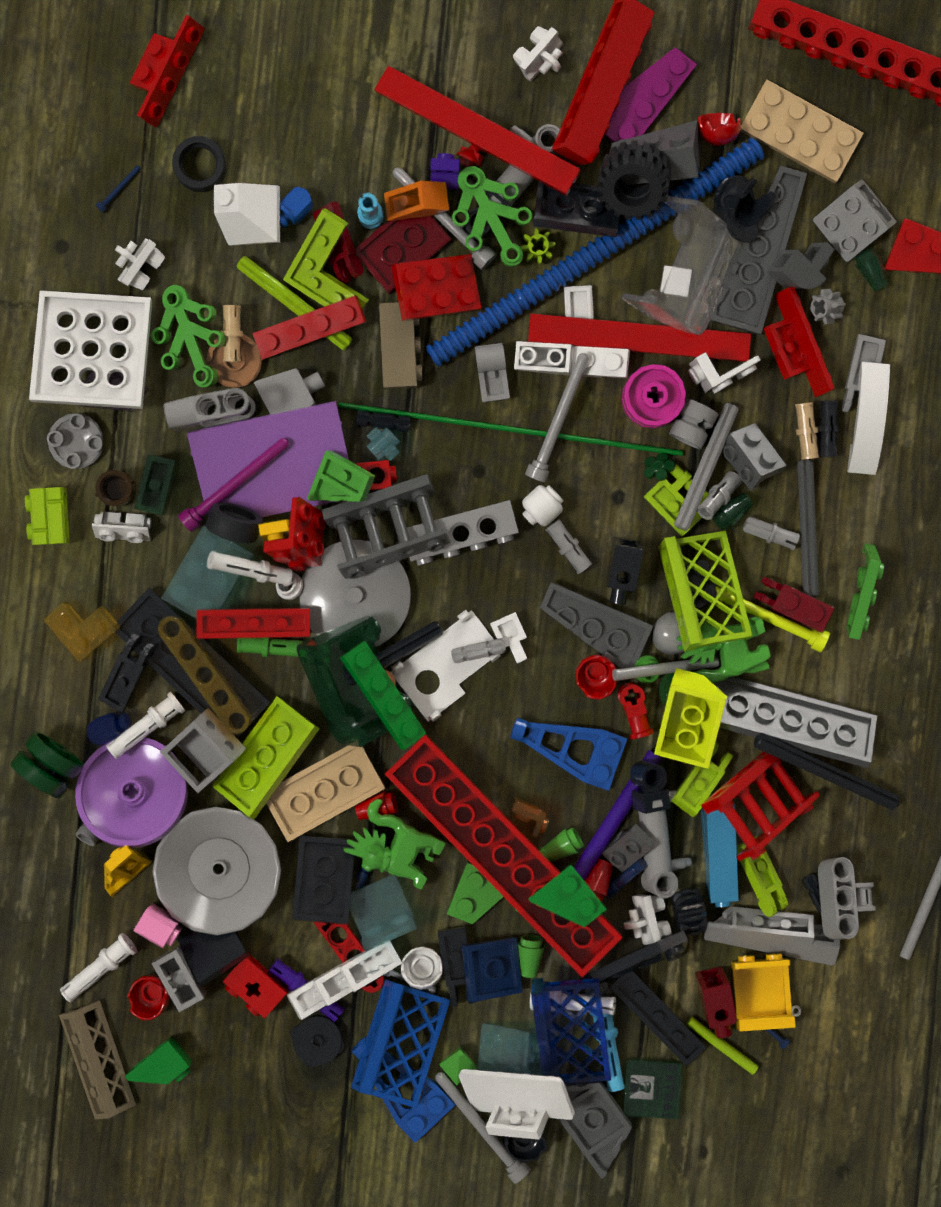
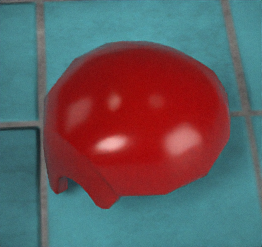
[698,113,741,146]
[576,654,617,700]
[127,975,170,1020]

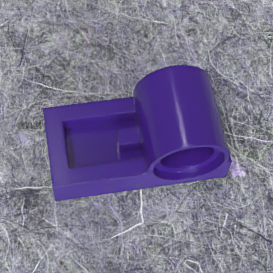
[431,153,460,190]

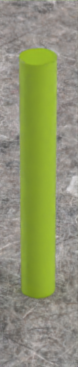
[686,1016,759,1075]

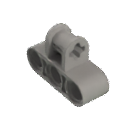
[818,857,876,940]

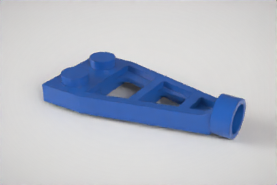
[510,717,627,791]
[351,1036,455,1143]

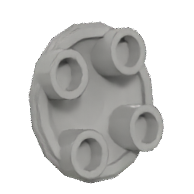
[47,413,104,469]

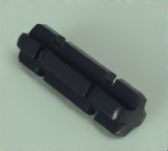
[356,410,411,432]
[802,873,822,918]

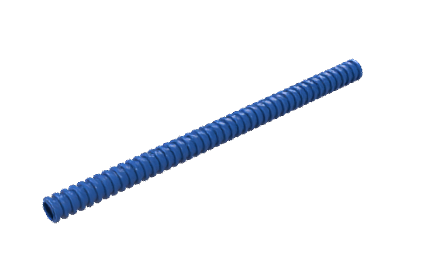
[426,137,764,367]

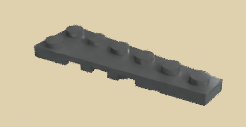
[707,166,807,335]

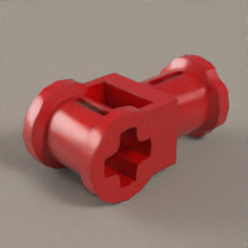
[617,683,654,739]

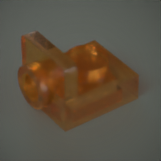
[511,798,549,839]

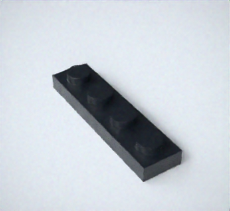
[609,972,707,1067]

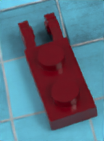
[313,201,364,284]
[753,576,835,633]

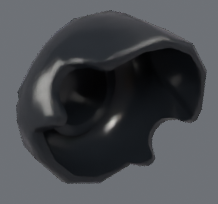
[504,1131,548,1162]

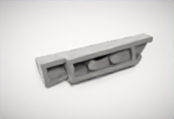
[704,906,840,965]

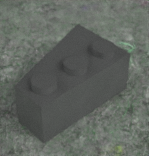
[611,120,702,185]

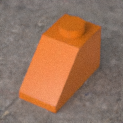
[384,181,449,221]

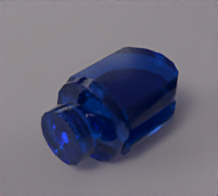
[87,713,131,745]

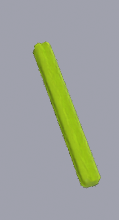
[237,256,352,350]

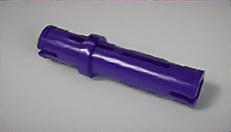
[268,958,345,1022]

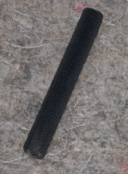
[343,621,443,686]

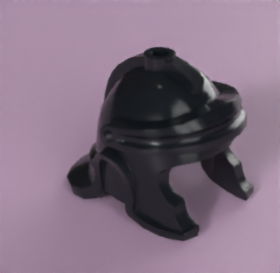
[713,175,775,243]

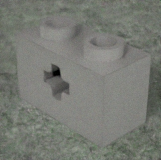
[152,945,207,1012]

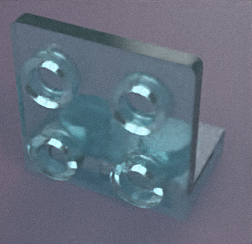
[350,875,417,952]
[478,1023,546,1076]

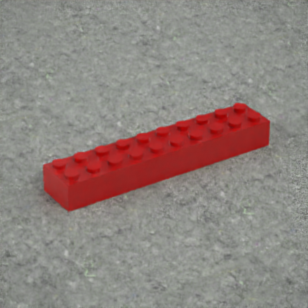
[385,735,623,977]

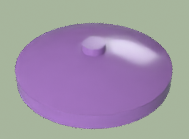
[75,738,188,848]

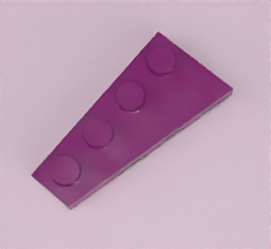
[604,48,697,143]

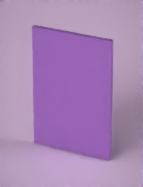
[187,401,349,517]

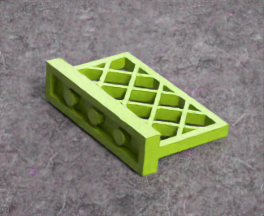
[658,531,752,652]

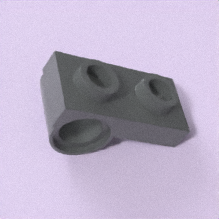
[602,824,656,872]

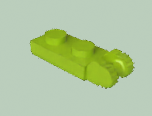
[671,742,733,817]
[736,836,788,917]

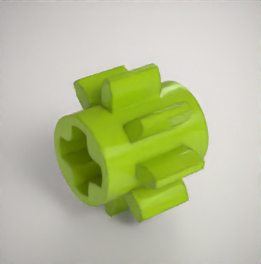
[521,228,556,265]

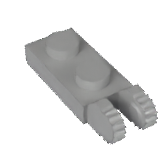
[842,334,886,412]

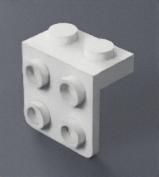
[688,352,760,394]

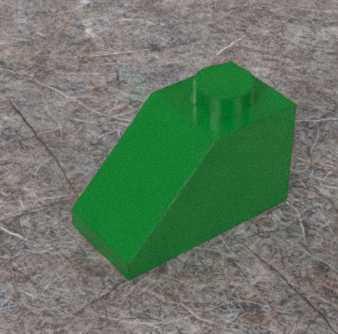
[125,1035,192,1085]

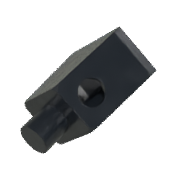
[606,537,644,605]

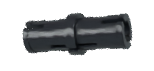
[818,401,840,458]

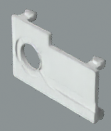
[391,610,501,722]

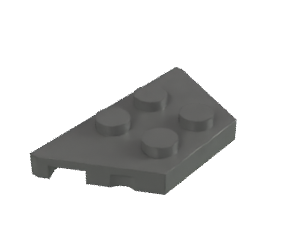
[559,1080,632,1179]

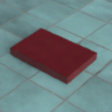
[355,216,452,295]

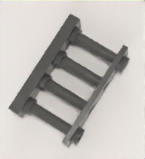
[322,474,451,579]

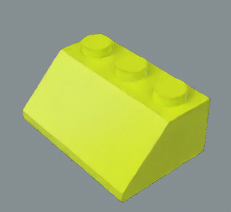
[654,668,727,769]

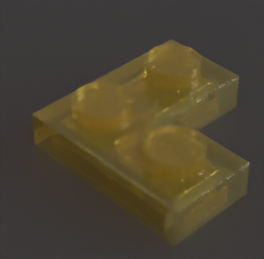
[44,601,120,662]

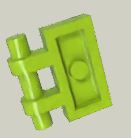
[643,465,709,537]

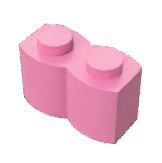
[134,903,183,948]

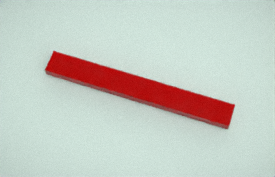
[374,66,581,196]
[527,314,751,362]

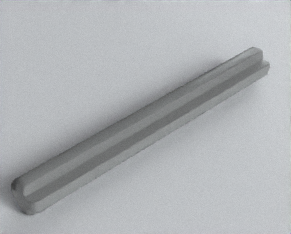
[674,403,739,531]

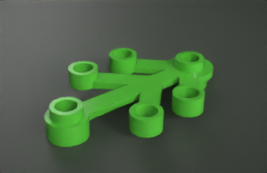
[452,166,532,267]
[151,285,226,388]

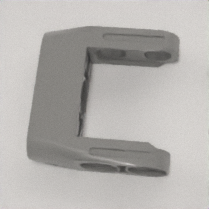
[164,388,256,433]

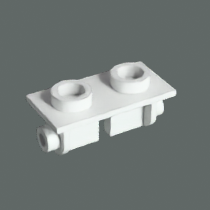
[92,511,152,543]

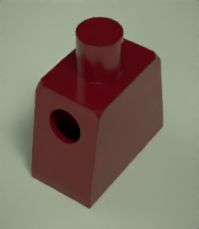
[695,966,737,1038]

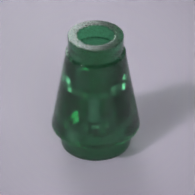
[854,247,889,291]
[712,493,753,531]

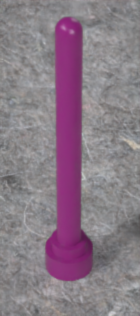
[178,438,289,532]

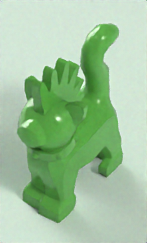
[676,616,771,683]
[343,799,446,890]

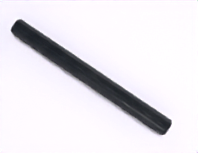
[754,733,900,810]

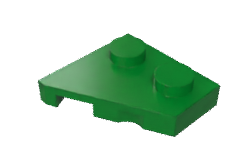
[528,864,607,927]

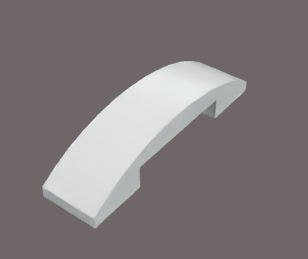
[847,362,890,475]

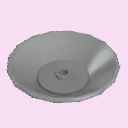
[152,807,281,935]

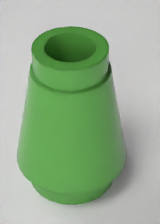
[540,827,584,862]
[518,934,545,978]

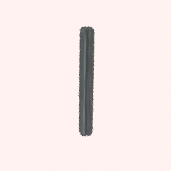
[797,460,819,597]

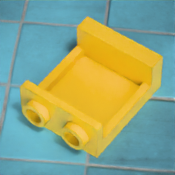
[731,953,796,1031]

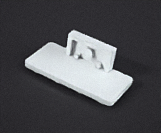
[459,1069,575,1140]

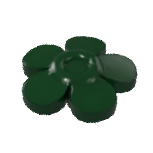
[644,453,675,481]

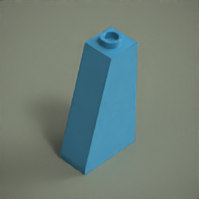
[701,803,739,907]

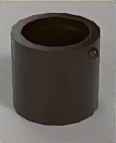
[95,470,137,507]

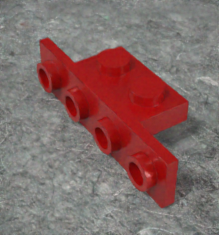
[130,15,205,128]
[763,287,834,397]

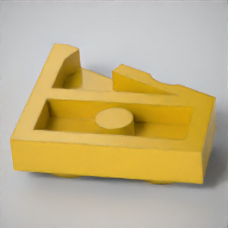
[258,520,290,541]
[104,845,152,897]

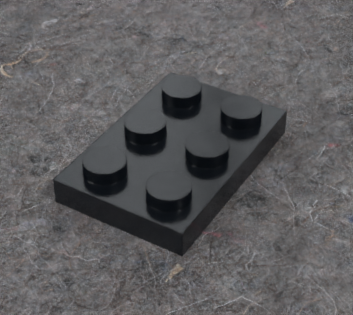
[533,181,619,237]
[292,836,355,925]

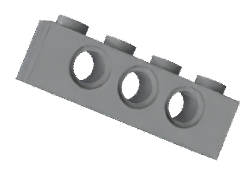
[407,500,519,566]

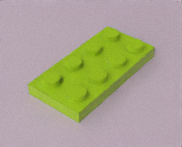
[212,696,320,819]

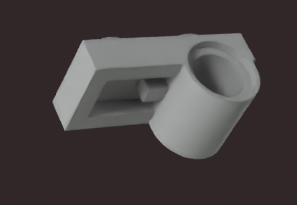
[475,343,510,403]

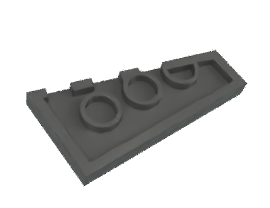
[540,582,653,669]

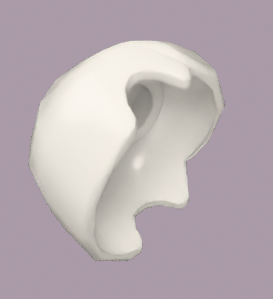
[401,946,443,990]

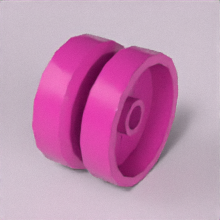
[621,364,686,429]

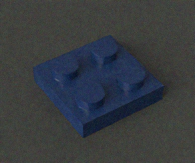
[462,936,523,1002]

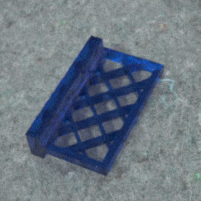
[531,978,611,1084]

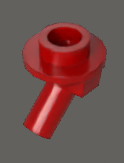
[456,144,484,167]

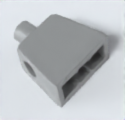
[254,368,325,415]

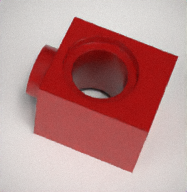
[355,460,397,491]

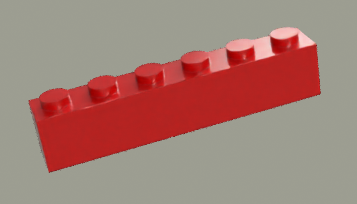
[551,0,655,166]

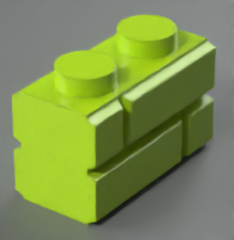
[25,487,70,545]

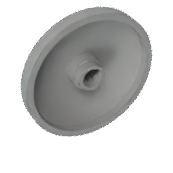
[299,540,411,650]

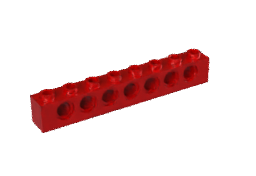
[748,0,941,107]

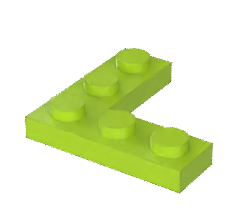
[283,208,369,310]

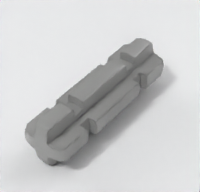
[451,638,506,663]

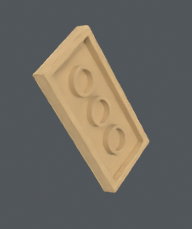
[741,79,864,183]
[266,739,386,842]

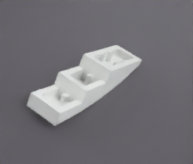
[287,939,402,1020]

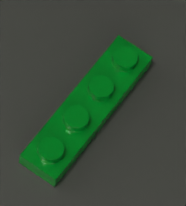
[340,641,426,750]

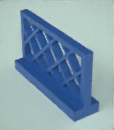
[351,980,450,1108]

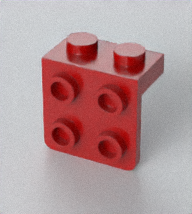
[263,497,326,571]

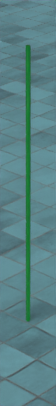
[338,402,684,456]

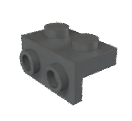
[722,423,787,491]

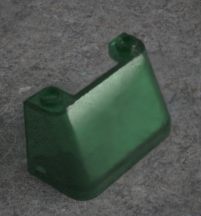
[296,616,413,747]

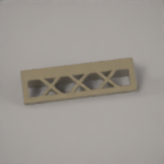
[59,1000,136,1119]

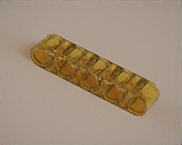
[158,616,252,734]

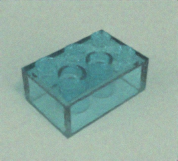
[161,526,255,618]

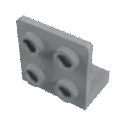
[813,179,897,262]

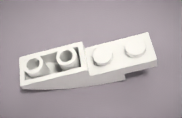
[514,341,630,378]

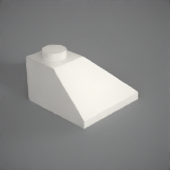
[214,183,280,246]

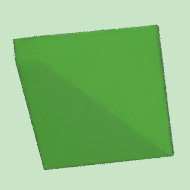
[439,1046,478,1085]

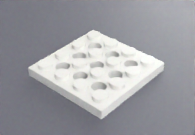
[29,291,152,409]

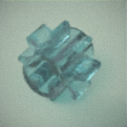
[366,427,400,461]

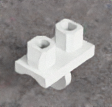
[513,26,563,82]
[115,238,165,290]
[623,894,672,945]

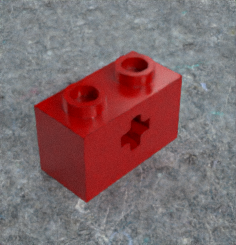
[223,953,288,1018]

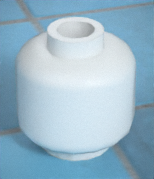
[522,485,564,526]

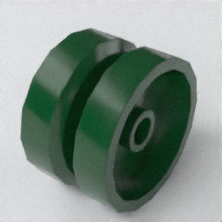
[10,731,84,799]

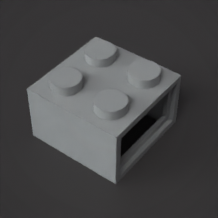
[160,708,246,793]

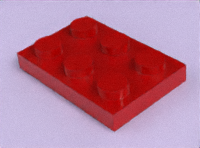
[391,254,482,321]

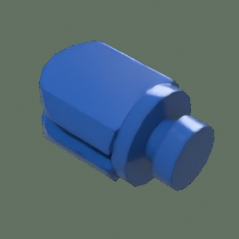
[280,187,313,229]

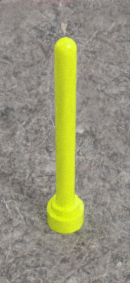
[716,586,830,653]

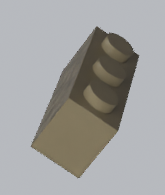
[379,302,422,390]

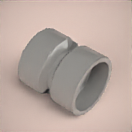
[669,399,719,450]

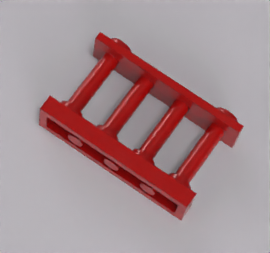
[701,751,820,861]

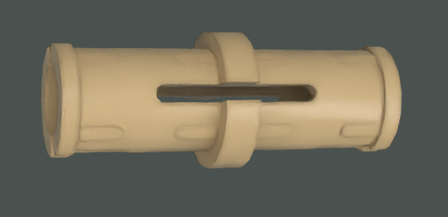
[221,305,243,362]
[795,402,819,460]

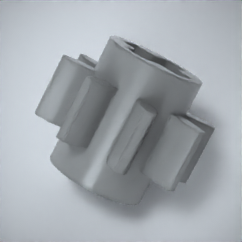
[810,289,846,324]

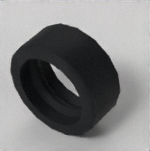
[172,136,227,192]
[206,502,263,544]

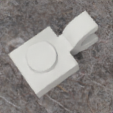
[490,612,527,664]

